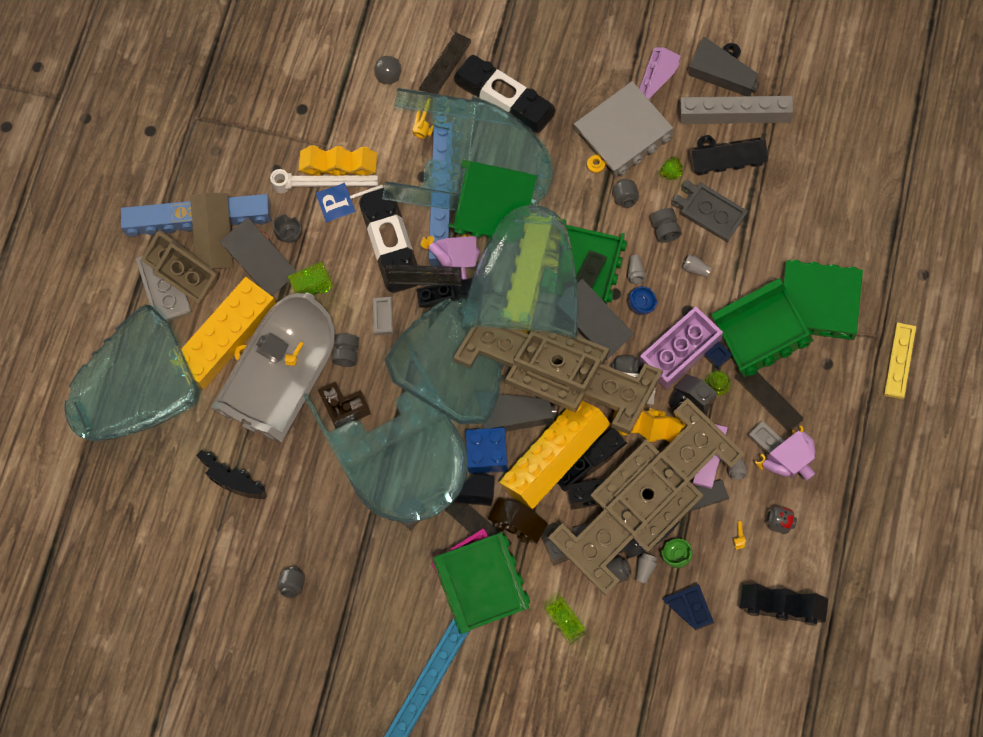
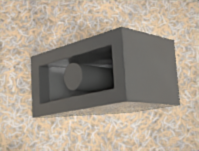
[674,374,717,412]
[541,522,569,566]

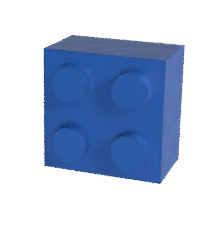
[466,428,508,474]

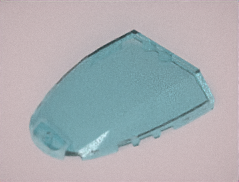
[462,205,578,339]
[385,298,504,424]
[64,304,199,441]

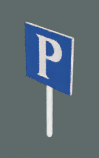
[316,183,383,222]

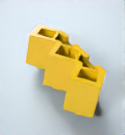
[298,145,377,176]
[611,408,687,443]

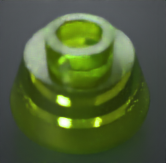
[659,156,683,180]
[705,371,731,396]

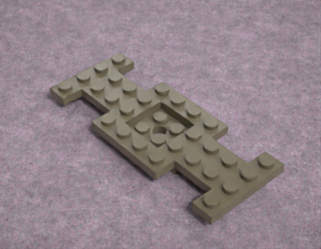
[453,300,663,435]
[548,398,745,595]

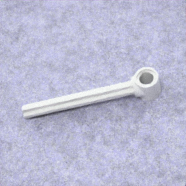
[270,169,378,194]

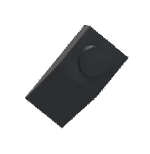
[452,474,495,506]

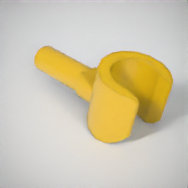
[285,342,304,366]
[733,521,746,550]

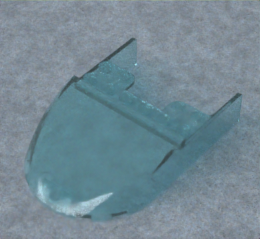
[382,88,553,211]
[303,341,468,522]

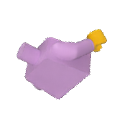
[420,234,480,281]
[754,426,816,481]

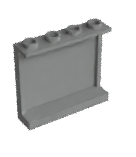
[574,81,673,178]

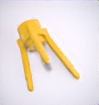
[412,96,450,139]

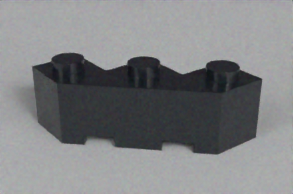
[739,584,828,626]

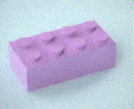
[640,306,723,390]

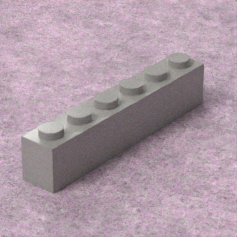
[680,96,793,124]

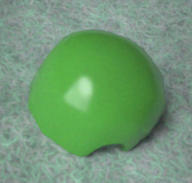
[661,538,693,569]

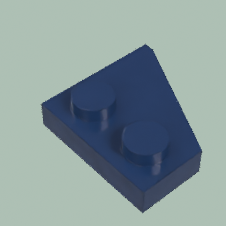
[663,585,714,630]

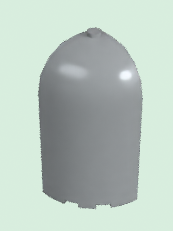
[211,292,335,442]

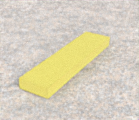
[884,323,916,400]

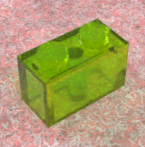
[288,261,333,295]
[545,596,586,645]

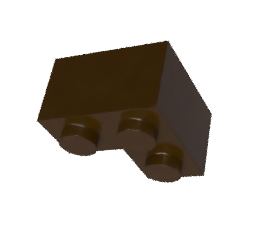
[318,382,371,430]
[488,499,548,544]

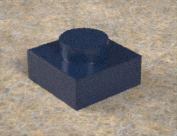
[704,342,732,369]

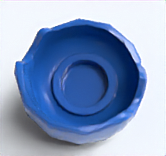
[628,286,658,315]

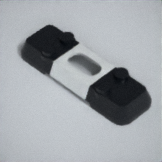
[454,55,555,133]
[359,188,421,293]

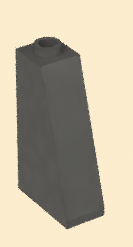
[689,37,760,96]
[478,392,556,432]

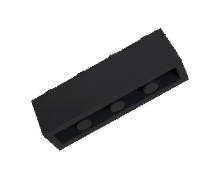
[689,137,768,175]

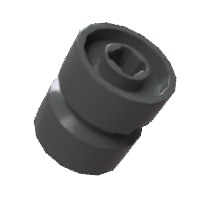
[651,208,682,243]
[332,333,359,367]

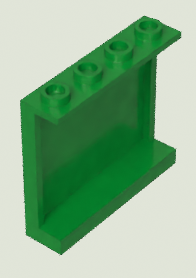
[448,159,537,244]
[540,218,627,305]
[783,259,863,340]
[711,278,814,377]
[432,532,531,634]

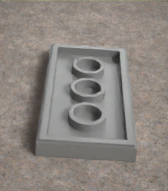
[136,256,193,325]

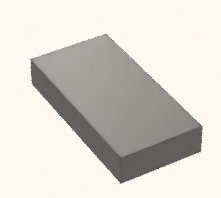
[373,297,393,336]

